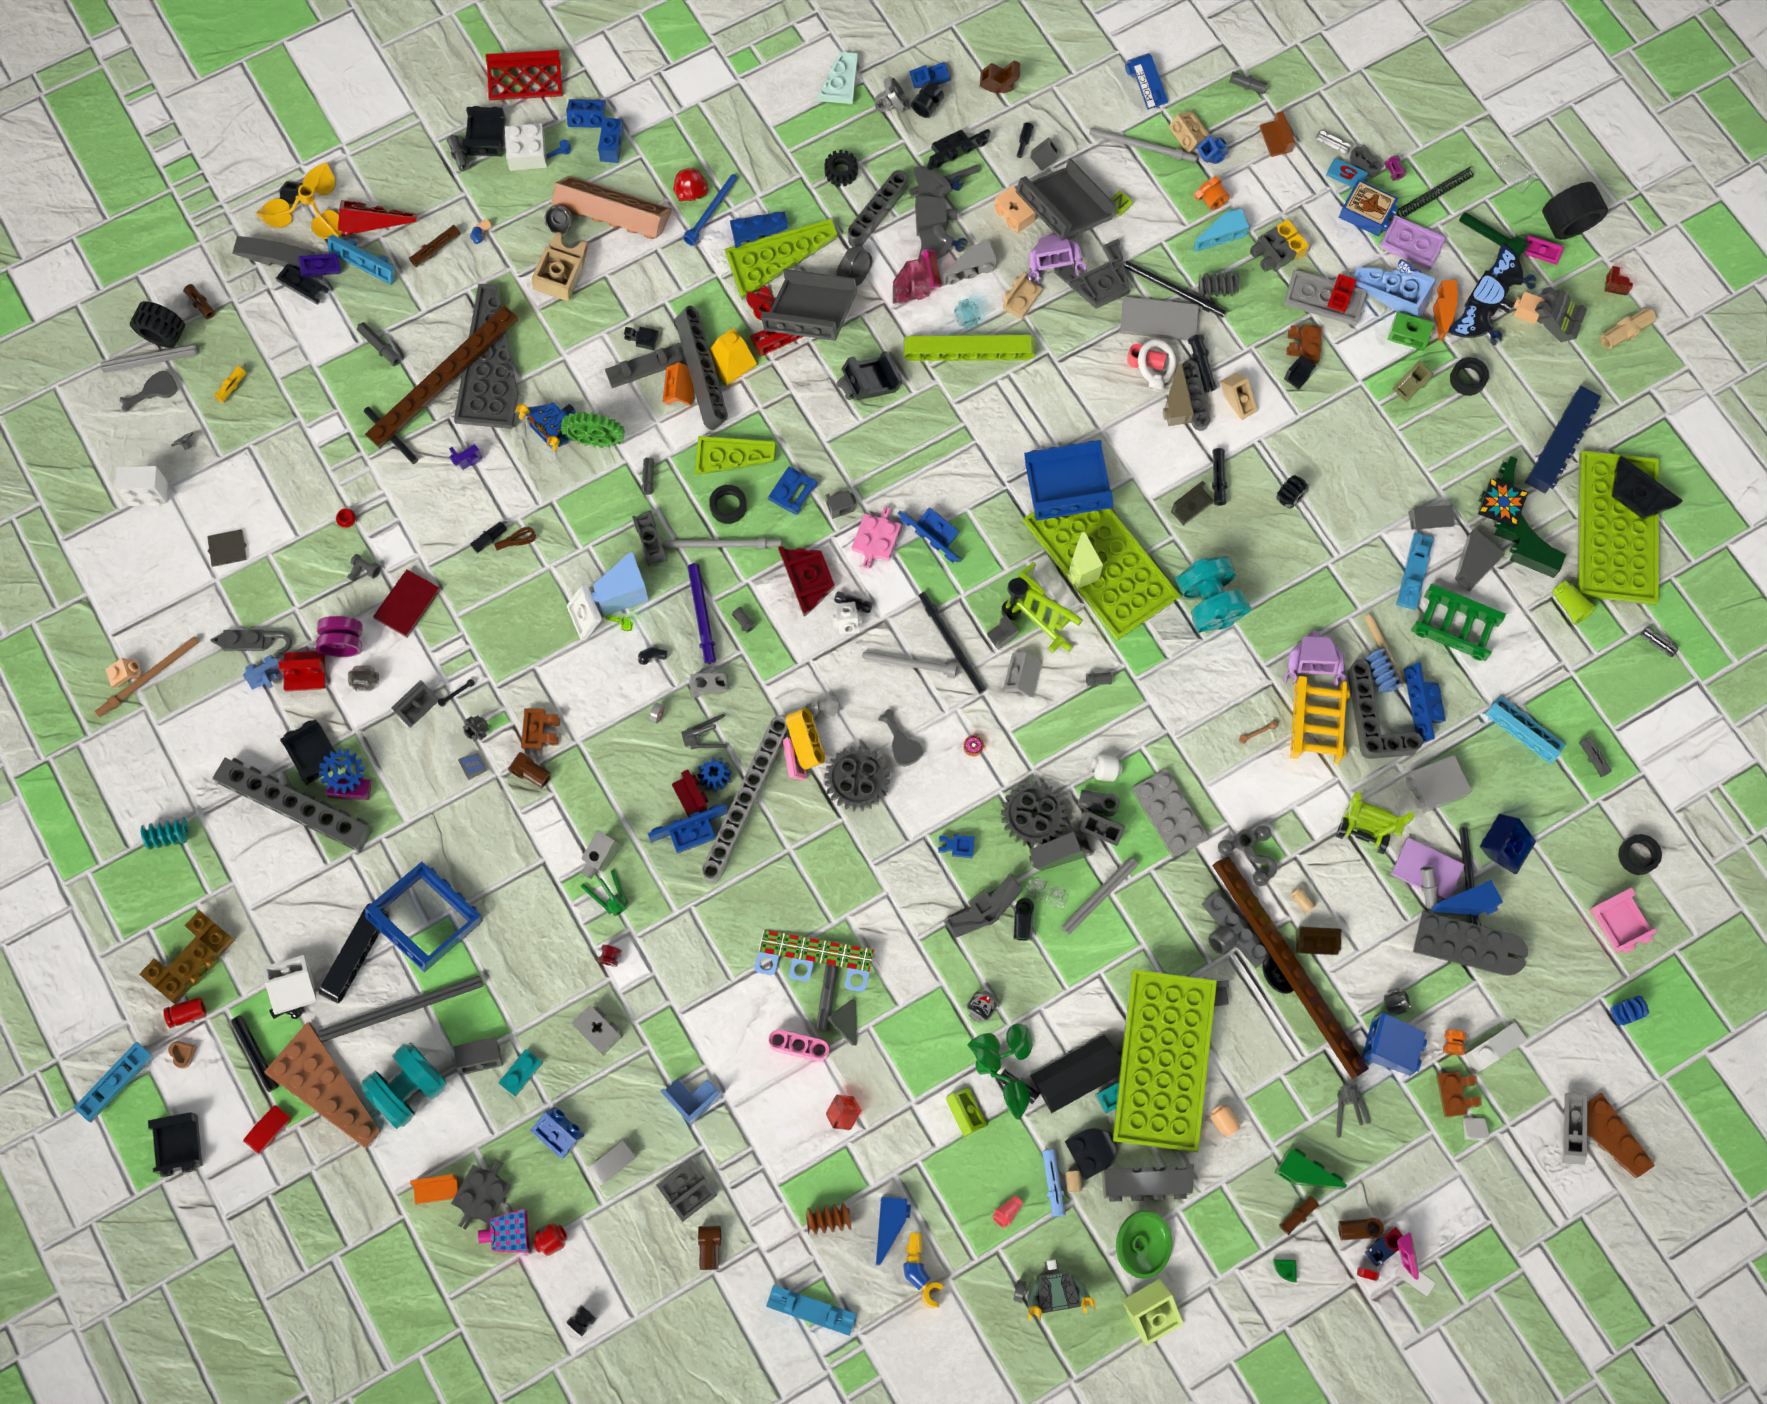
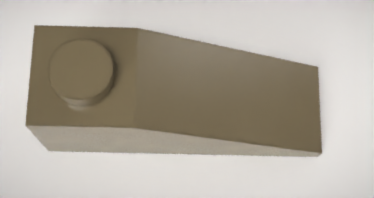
[1163,363,1194,426]

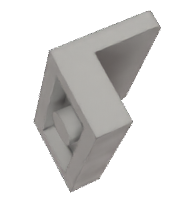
[1003,652,1042,698]

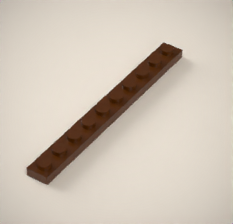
[365,305,519,449]

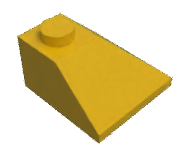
[710,328,757,386]

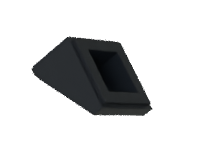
[279,181,303,204]

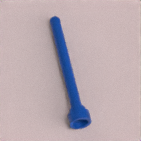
[682,174,737,246]

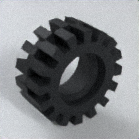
[824,150,858,187]

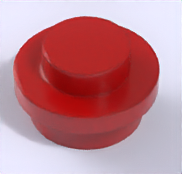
[336,509,356,528]

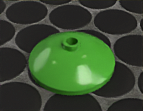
[1116,1211,1172,1279]

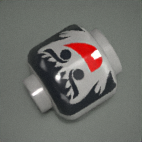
[966,990,998,1023]

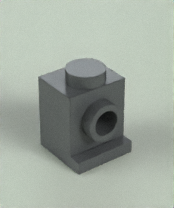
[825,490,856,519]

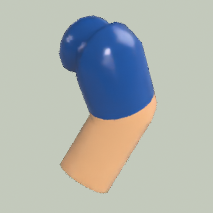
[470,219,492,244]

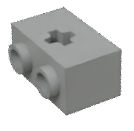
[572,1005,621,1056]

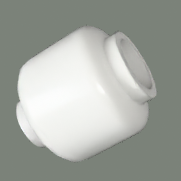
[1090,754,1122,782]

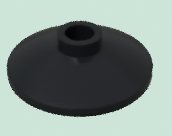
[1262,956,1294,994]

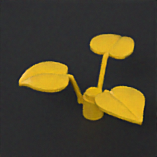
[256,162,343,239]

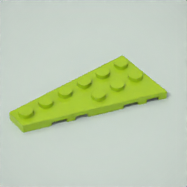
[724,218,837,300]

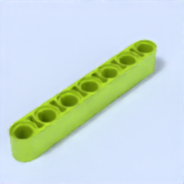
[904,335,1035,361]

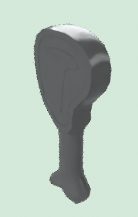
[119,371,177,412]
[878,709,923,767]

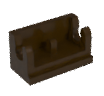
[1296,927,1342,955]

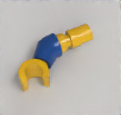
[903,1233,944,1309]

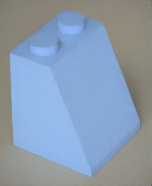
[592,552,649,616]

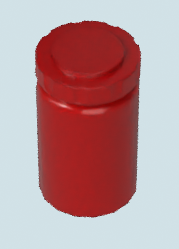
[163,997,207,1028]

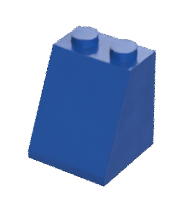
[1362,1012,1427,1076]

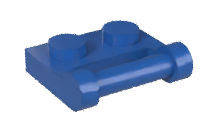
[768,466,818,515]

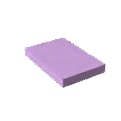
[1379,215,1446,270]
[1390,838,1464,900]

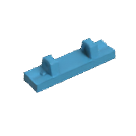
[328,234,396,285]
[1396,533,1434,610]
[73,1042,154,1123]
[766,1285,856,1336]

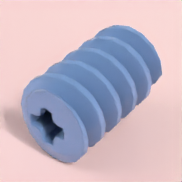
[1365,648,1403,693]

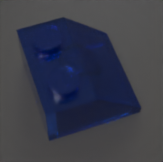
[1480,814,1536,874]

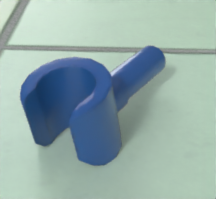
[546,140,571,159]

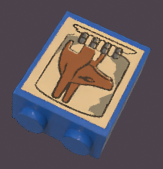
[1338,180,1398,237]

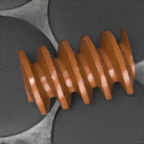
[806,1203,852,1235]

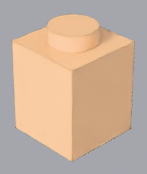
[1513,292,1545,324]

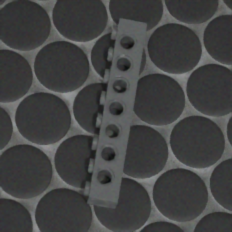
[212,757,372,853]

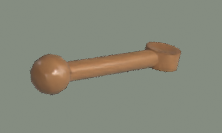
[1239,721,1277,744]

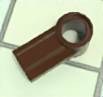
[508,752,552,789]
[1338,1218,1384,1241]
[698,1226,721,1270]

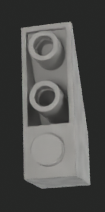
[942,240,997,286]

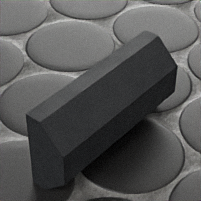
[1031,1035,1121,1114]

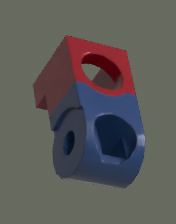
[1364,1226,1403,1266]

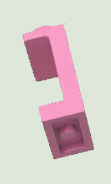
[1590,887,1658,954]

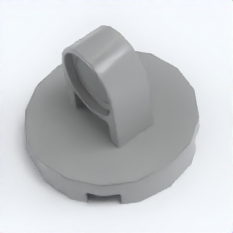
[875,76,910,112]

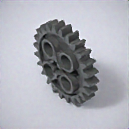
[824,746,890,812]
[1001,781,1068,848]

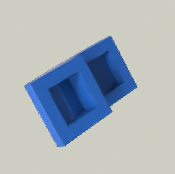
[909,62,951,88]

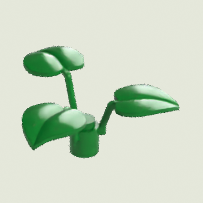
[967,1024,1033,1120]

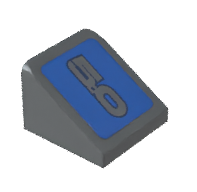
[458,753,487,780]

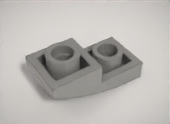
[587,1139,637,1186]

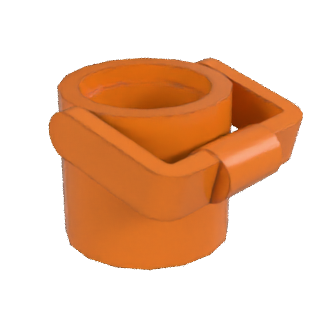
[1193,175,1230,211]

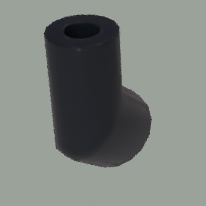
[638,647,667,665]

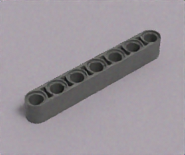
[675,305,728,430]

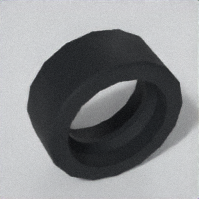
[1450,357,1489,396]
[709,485,747,524]
[1618,834,1662,875]

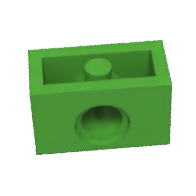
[1387,312,1434,351]

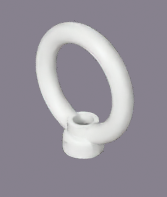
[1138,339,1176,390]

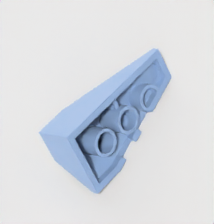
[1352,267,1436,318]

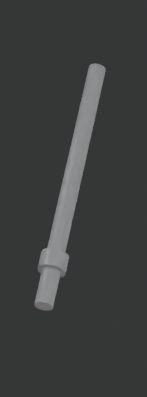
[1089,128,1197,162]
[663,537,782,549]

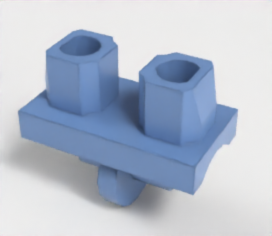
[243,655,283,690]

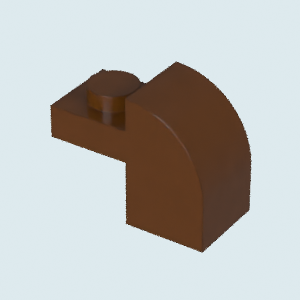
[979,60,1020,93]

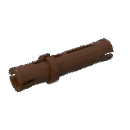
[409,225,460,267]

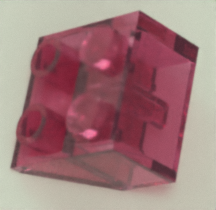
[892,258,931,304]

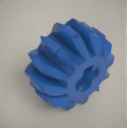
[697,756,732,792]
[1610,996,1649,1026]

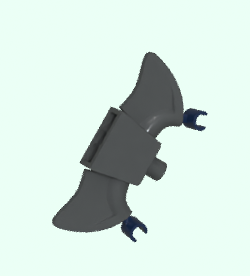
[914,167,968,265]

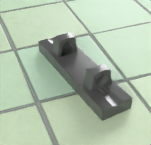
[605,344,684,388]

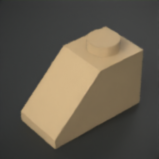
[1220,373,1258,420]

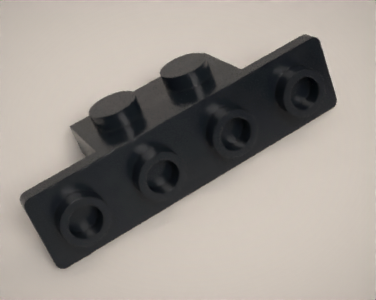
[927,129,991,170]

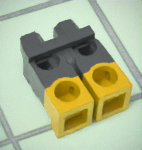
[1250,219,1309,272]

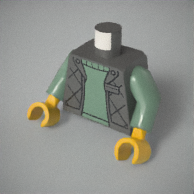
[1027,1260,1096,1321]

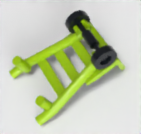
[1001,562,1083,653]
[1336,792,1415,854]

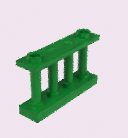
[1411,584,1506,661]

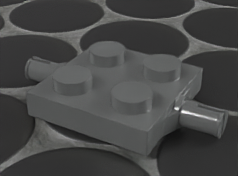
[451,1159,511,1230]

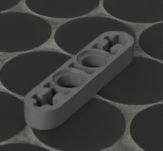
[1182,360,1210,431]

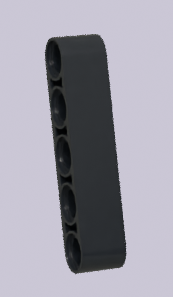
[319,903,389,1004]

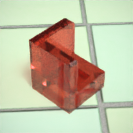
[1604,266,1633,296]
[826,1094,862,1130]

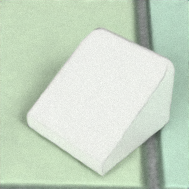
[1463,1118,1489,1140]

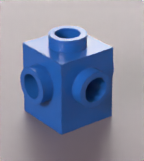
[1196,135,1229,164]

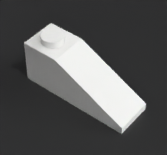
[1463,1022,1527,1073]

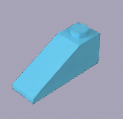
[1193,209,1249,252]

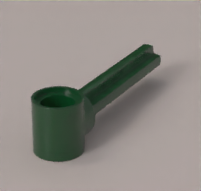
[1459,212,1529,260]

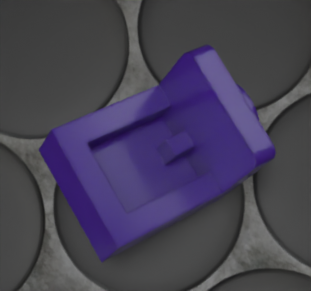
[449,444,482,470]

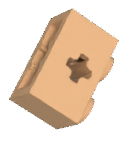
[994,186,1036,233]

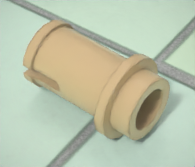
[1290,887,1316,914]

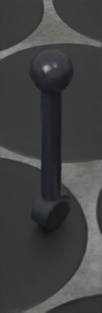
[438,679,475,707]

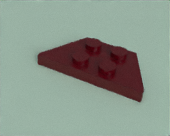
[778,546,835,616]

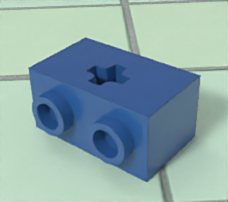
[598,117,624,163]

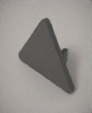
[828,999,857,1046]

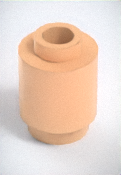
[1210,1104,1241,1137]

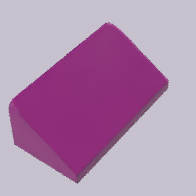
[325,777,372,800]

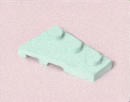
[816,52,858,104]

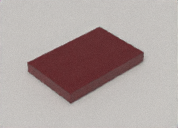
[373,569,441,638]

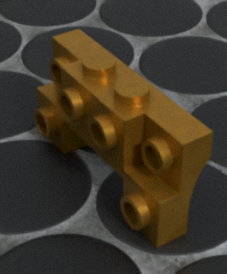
[139,910,235,1004]

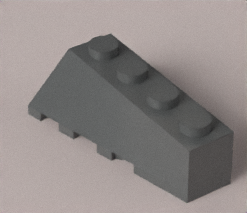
[1102,1164,1194,1202]

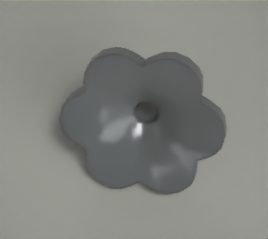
[171,432,194,450]

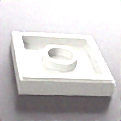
[567,585,602,640]

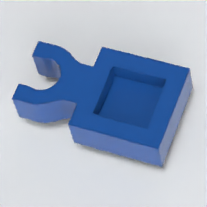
[938,835,974,859]

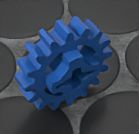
[319,749,365,794]

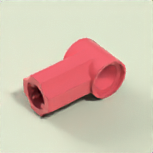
[1127,344,1166,370]

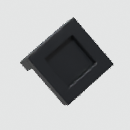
[1284,355,1316,390]

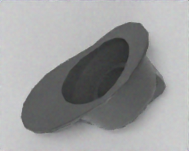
[836,245,873,286]

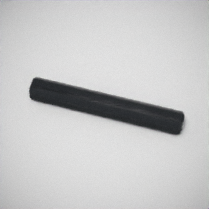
[231,1016,278,1092]

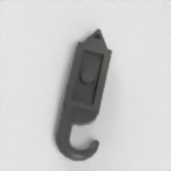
[210,630,292,653]

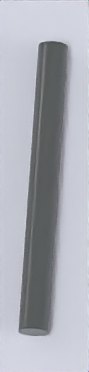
[908,165,979,196]

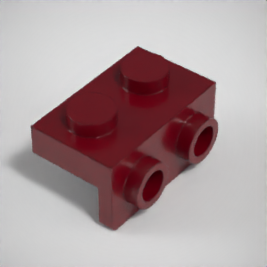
[672,769,709,818]

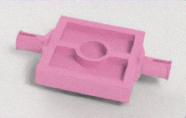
[851,507,902,569]

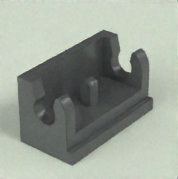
[1408,505,1455,530]
[391,680,439,728]
[454,1037,503,1075]

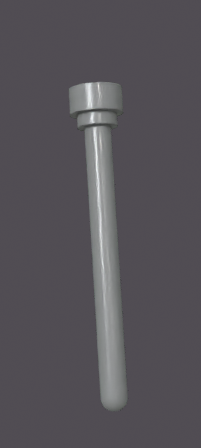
[862,652,957,679]

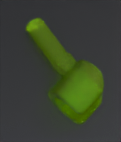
[606,615,633,631]

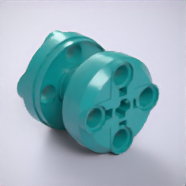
[1175,556,1252,633]
[360,1042,447,1129]

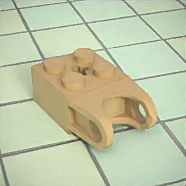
[532,232,588,302]

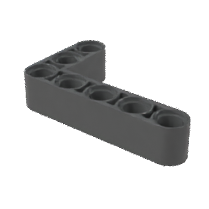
[1348,659,1423,759]

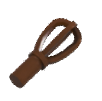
[494,527,536,551]

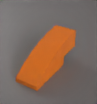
[1433,280,1458,341]

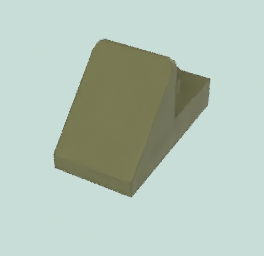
[1392,360,1434,402]

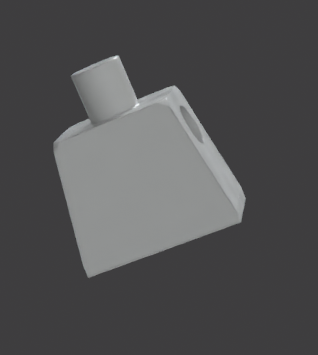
[581,830,622,879]

